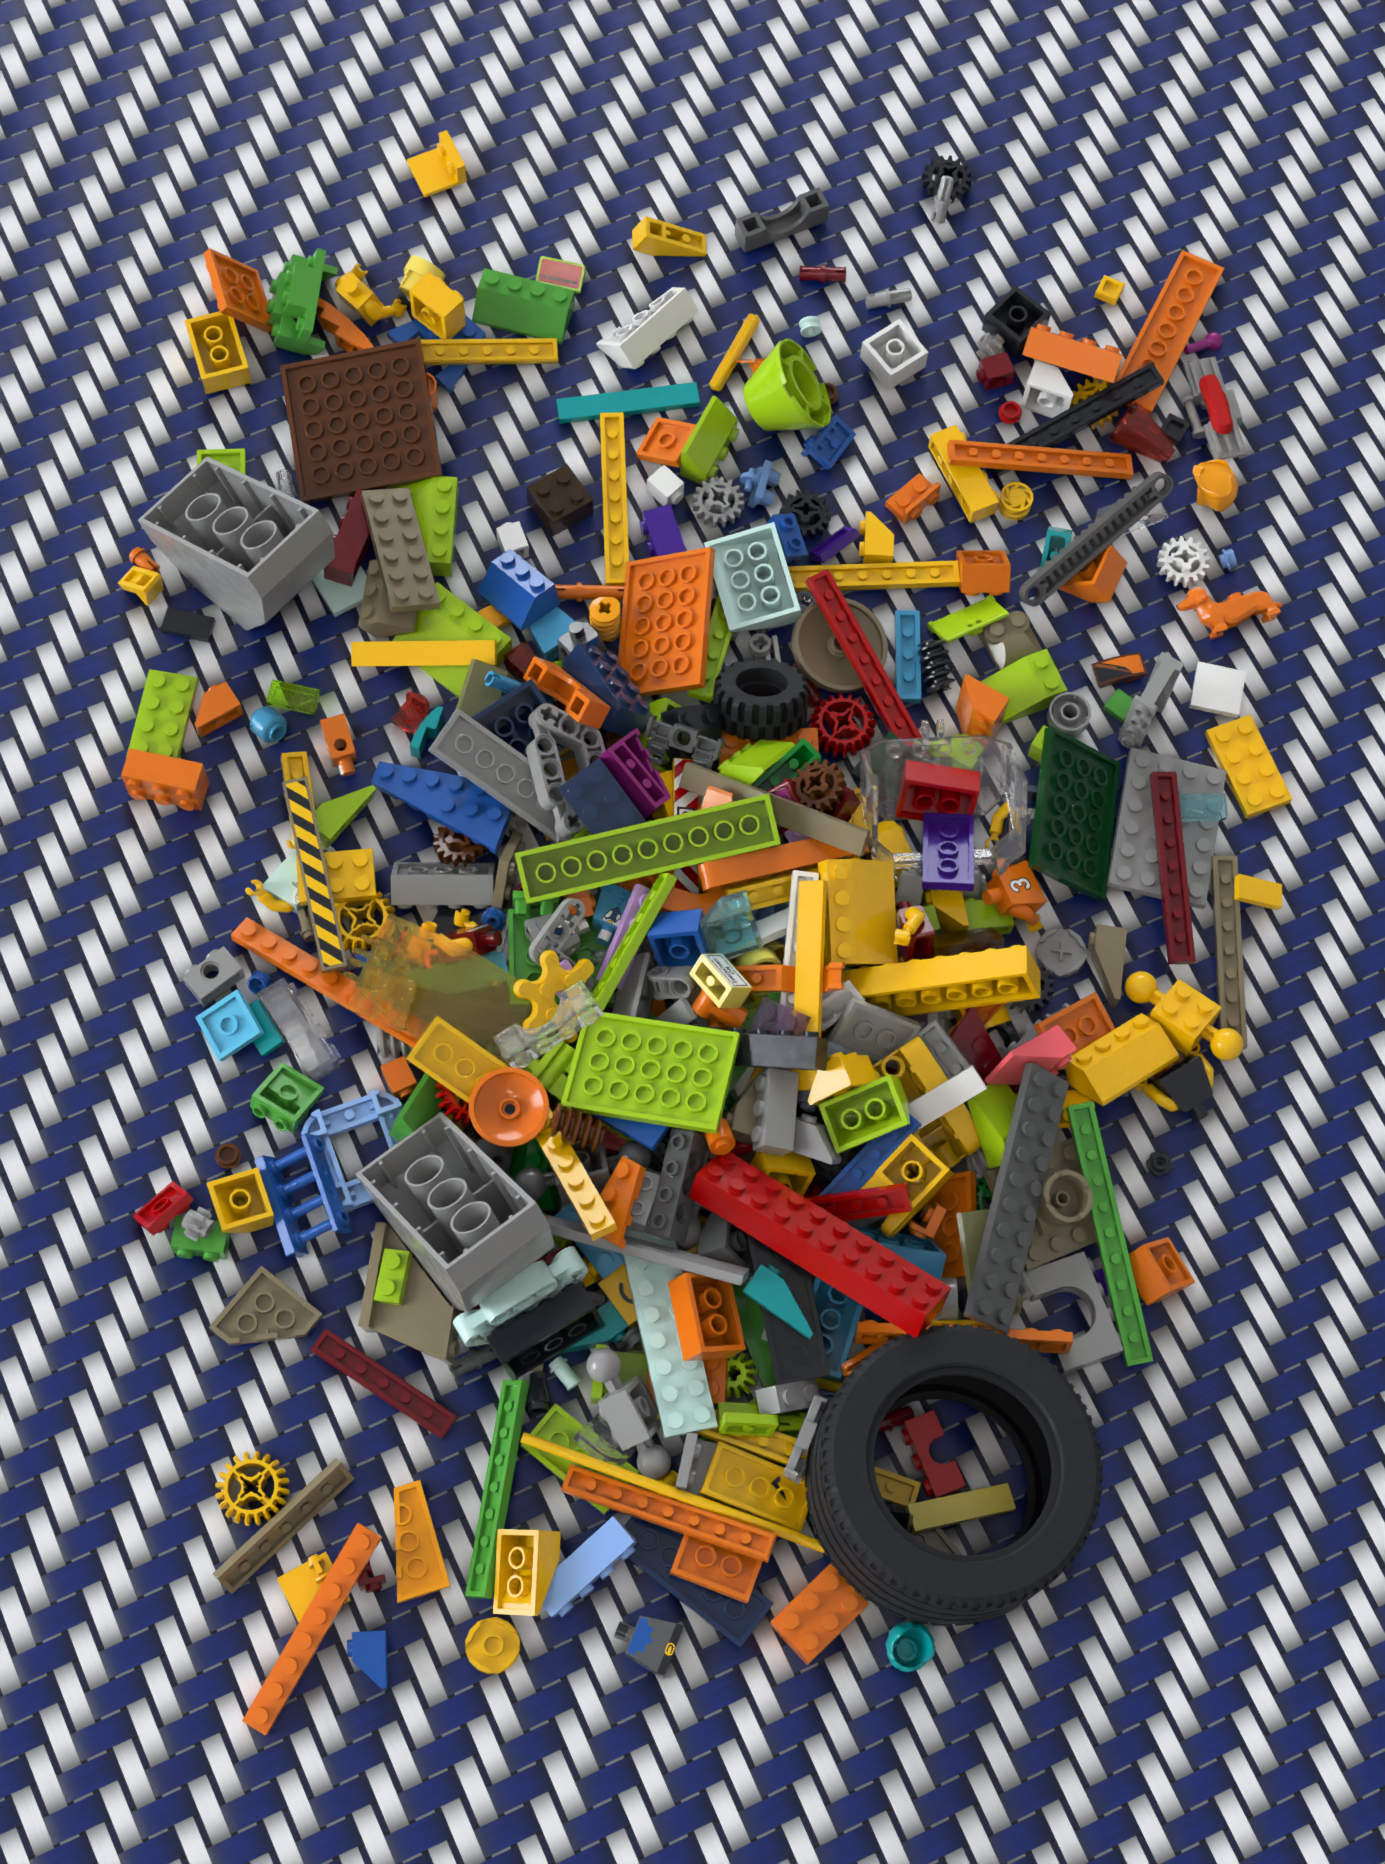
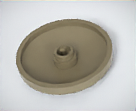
[791,598,888,693]

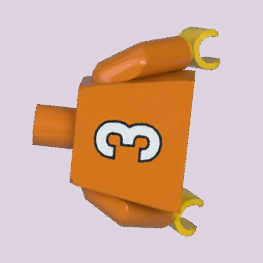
[982,860,1047,933]

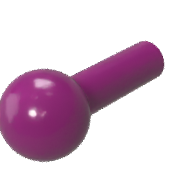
[1184,332,1223,355]

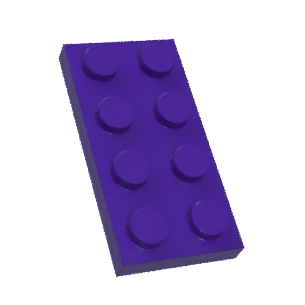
[922,812,974,891]

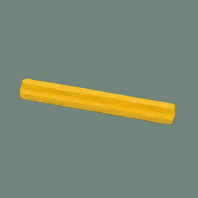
[709,313,760,392]

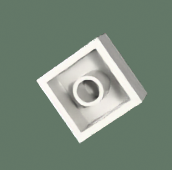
[860,319,928,390]

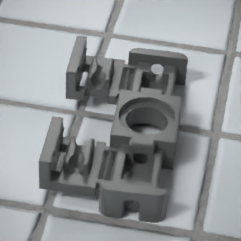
[645,716,725,770]

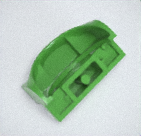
[265,248,338,355]

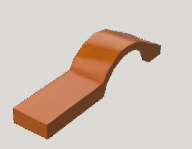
[734,962,845,993]

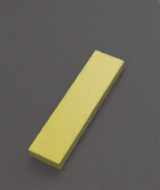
[905,1483,1016,1534]

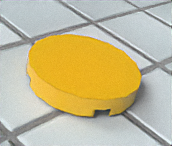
[465,1617,520,1674]

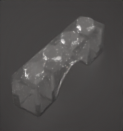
[493,980,604,1069]

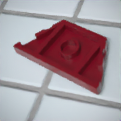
[950,1007,1019,1094]

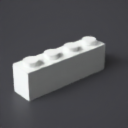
[596,287,699,369]

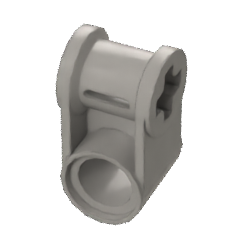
[647,965,698,1000]

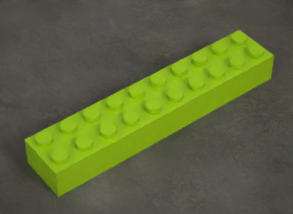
[514,793,781,904]

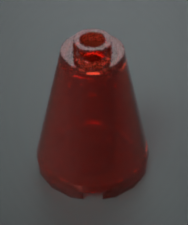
[1107,401,1175,463]

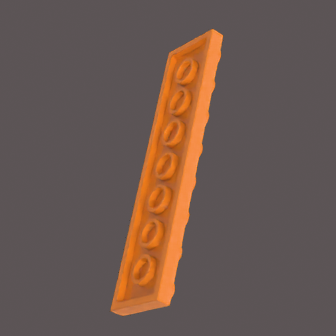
[1113,250,1224,416]

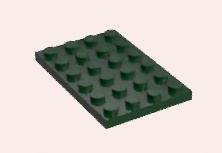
[1028,726,1120,901]

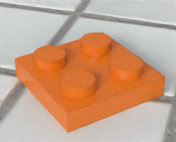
[636,417,696,468]

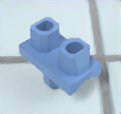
[739,460,781,508]

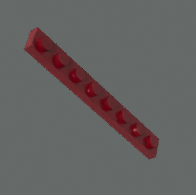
[1149,772,1196,964]

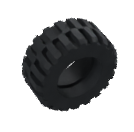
[714,658,809,742]

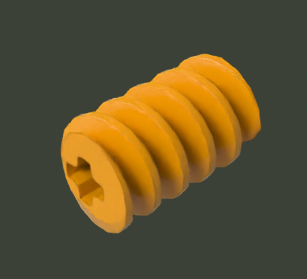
[589,597,621,642]

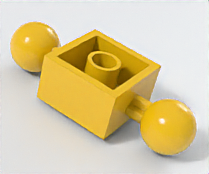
[1125,971,1244,1061]

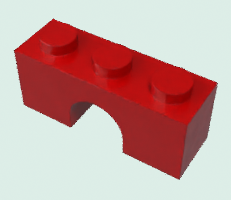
[900,1410,966,1499]

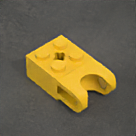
[860,1134,954,1238]

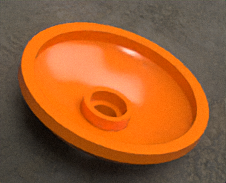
[469,1067,549,1147]

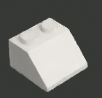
[1020,360,1073,418]

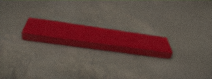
[310,1328,458,1440]

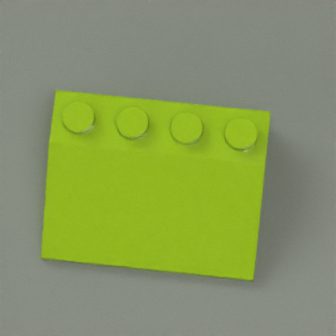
[387,476,459,577]
[392,582,513,698]

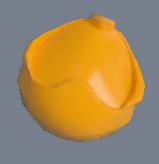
[1193,459,1238,512]

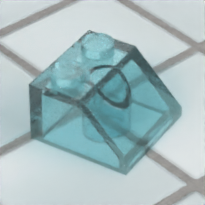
[700,890,764,958]

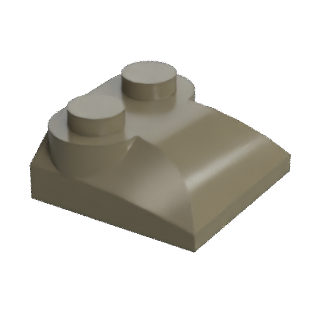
[978,611,1042,671]

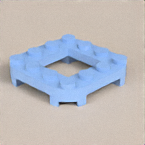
[301,1089,403,1211]

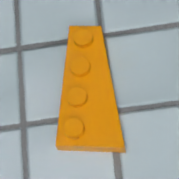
[394,1480,451,1604]

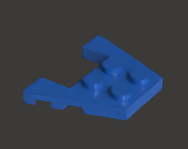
[387,315,486,394]

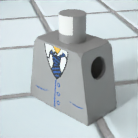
[524,913,590,963]

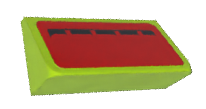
[535,256,586,294]

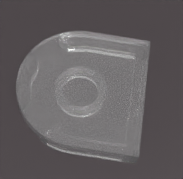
[573,1413,635,1465]

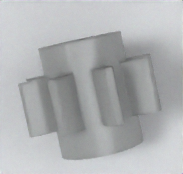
[976,332,1005,359]
[181,1206,215,1242]

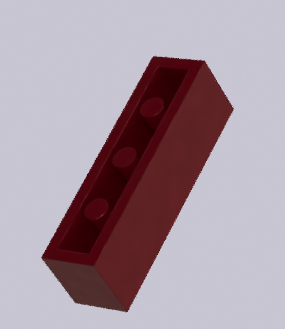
[324,488,372,587]

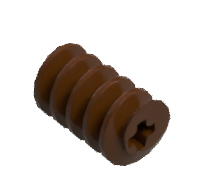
[548,1103,608,1153]

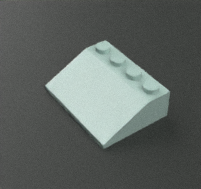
[704,522,801,632]

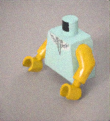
[245,840,308,913]

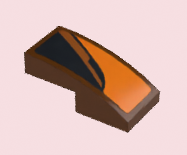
[1091,652,1148,689]

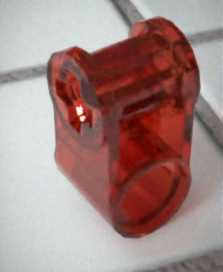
[504,641,537,682]

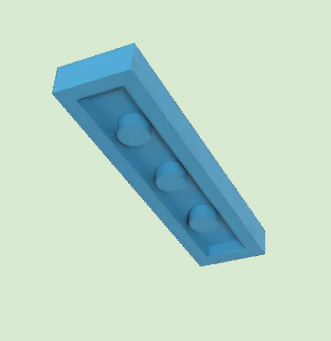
[894,610,921,703]

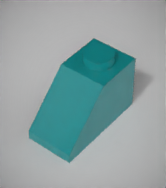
[1040,526,1073,567]

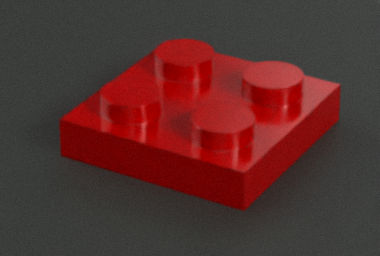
[133,1181,194,1236]

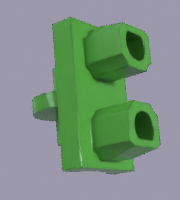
[512,890,559,918]

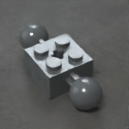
[514,1139,652,1205]

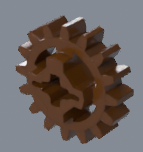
[791,759,847,813]
[433,827,488,867]

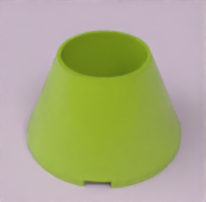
[743,338,831,431]

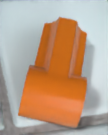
[692,989,748,1028]

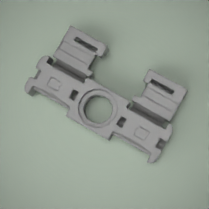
[783,1394,828,1484]

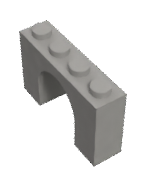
[1025,1251,1124,1375]

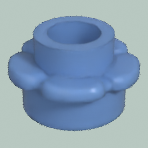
[1218,548,1238,571]

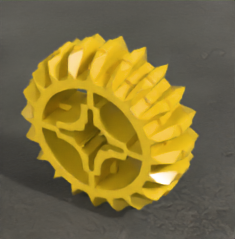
[334,891,397,954]
[215,1451,290,1527]

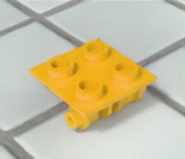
[277,1551,351,1622]

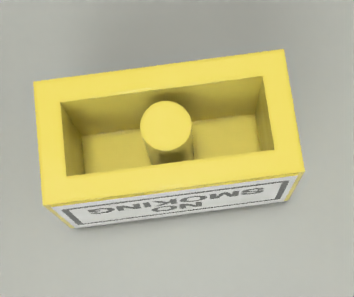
[689,954,753,1008]

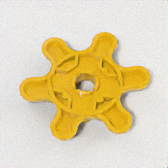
[513,950,594,1044]

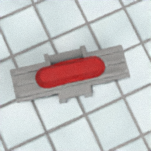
[1181,356,1247,460]

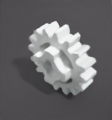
[1156,536,1210,588]

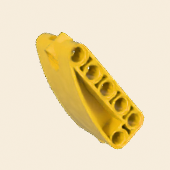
[872,1036,982,1178]

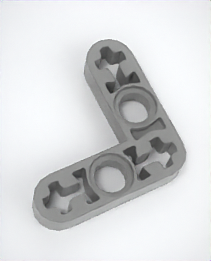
[528,898,593,992]

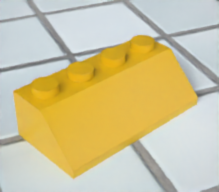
[1066,1013,1179,1106]

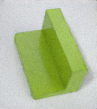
[717,1402,778,1437]

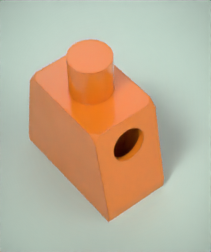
[320,713,357,777]

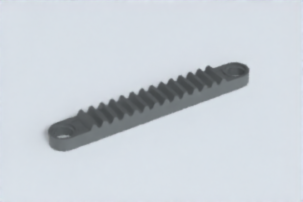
[1019,472,1173,607]

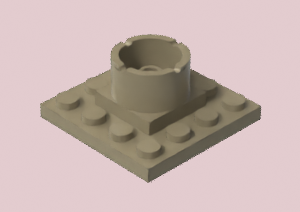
[983,1137,1097,1271]

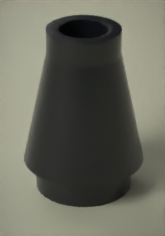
[525,1372,552,1414]

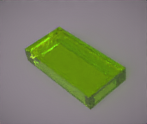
[266,680,321,715]

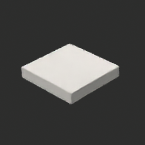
[1189,661,1246,718]

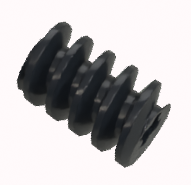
[917,640,955,694]

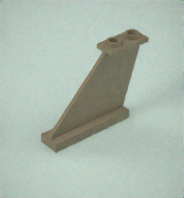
[358,1222,462,1365]

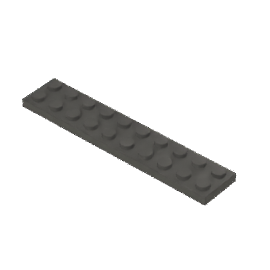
[963,1063,1069,1334]

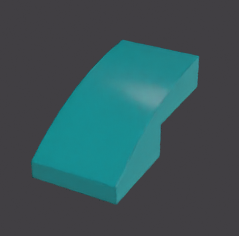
[410,706,445,759]

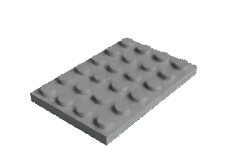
[1106,747,1226,909]

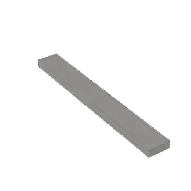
[545,1215,750,1285]

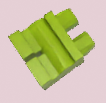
[520,1033,575,1103]

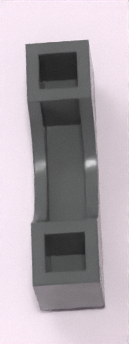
[735,188,829,253]

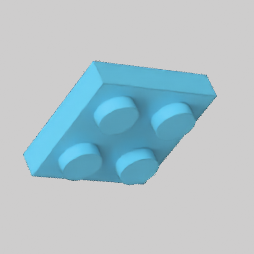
[195,990,264,1062]

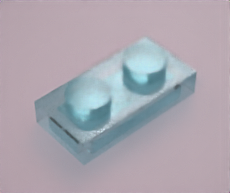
[1179,793,1228,821]

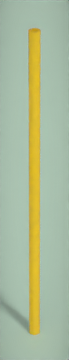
[520,1432,825,1554]

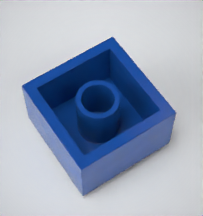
[647,909,715,967]

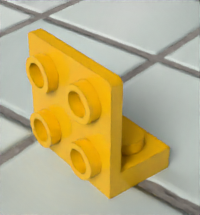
[407,130,467,197]

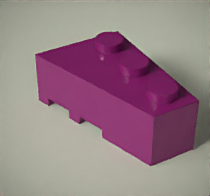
[599,728,671,819]

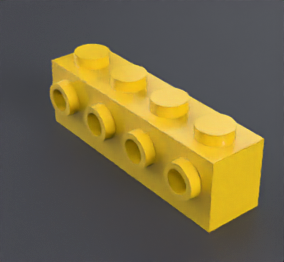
[928,425,1000,524]

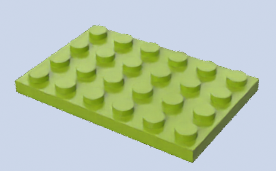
[561,1010,741,1134]

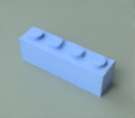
[542,1516,638,1618]

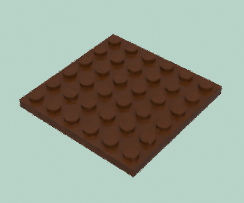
[280,338,443,504]

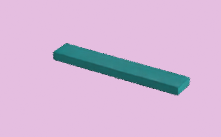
[556,382,700,424]

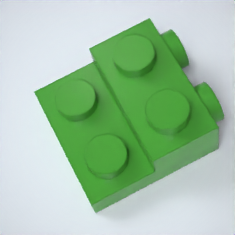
[250,1061,324,1133]

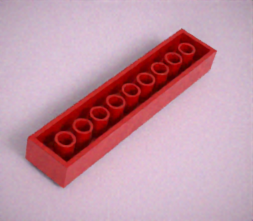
[689,1152,951,1339]

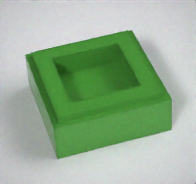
[1103,688,1133,723]

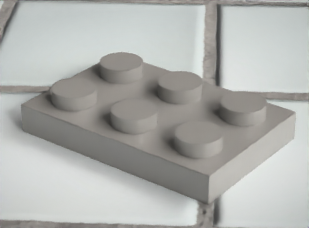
[828,997,921,1070]

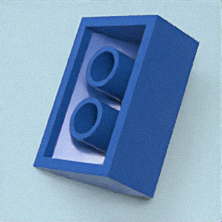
[478,549,560,631]

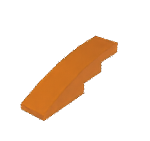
[315,297,374,352]

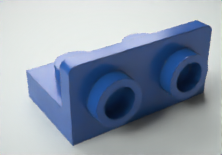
[801,415,856,470]
[766,513,808,566]

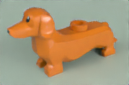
[1176,587,1282,640]

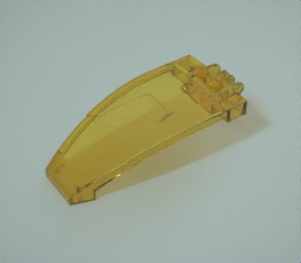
[343,914,576,1067]

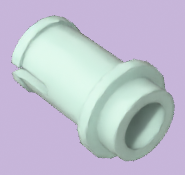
[548,1356,581,1391]

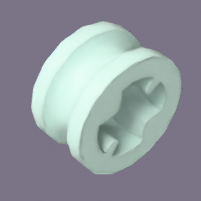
[799,316,821,338]

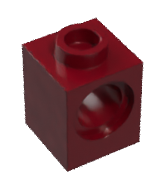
[976,352,1015,391]

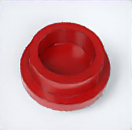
[998,401,1022,424]

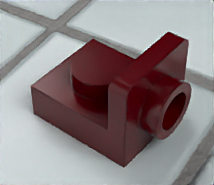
[357,1560,387,1593]

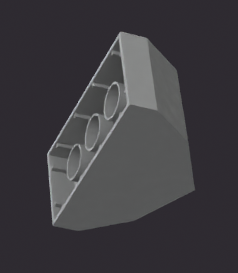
[138,457,335,631]
[355,1112,555,1312]

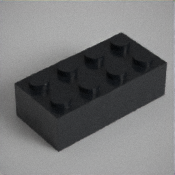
[486,1281,605,1381]

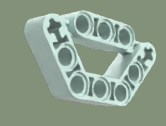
[453,1246,588,1347]

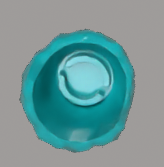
[885,1622,936,1672]

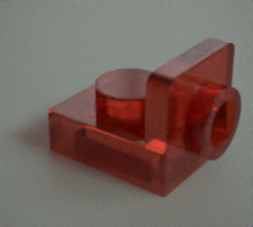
[392,690,429,735]

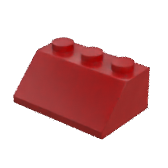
[895,760,980,821]

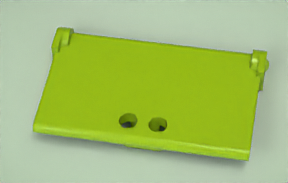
[926,595,1009,643]

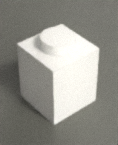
[647,465,684,506]
[496,521,529,559]

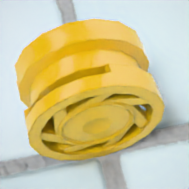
[998,482,1033,520]

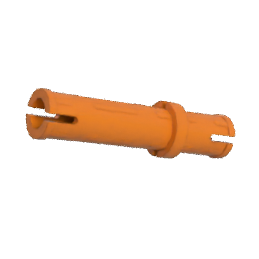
[555,582,624,602]

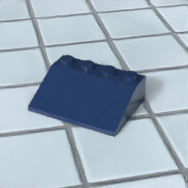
[471,678,566,797]

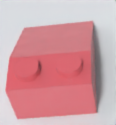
[984,1025,1077,1085]

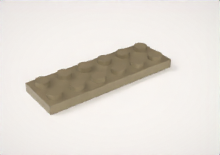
[361,488,440,613]

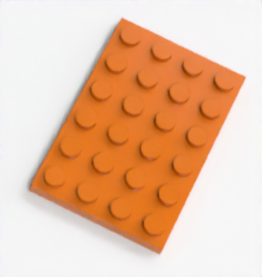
[618,547,715,697]

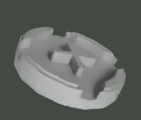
[1035,928,1086,978]

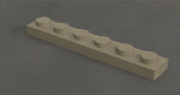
[213,1458,355,1594]

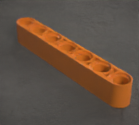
[696,827,870,892]

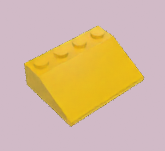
[818,859,898,966]

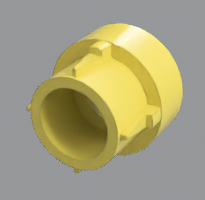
[398,255,446,298]

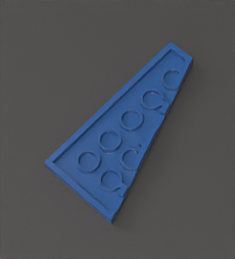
[371,761,513,855]

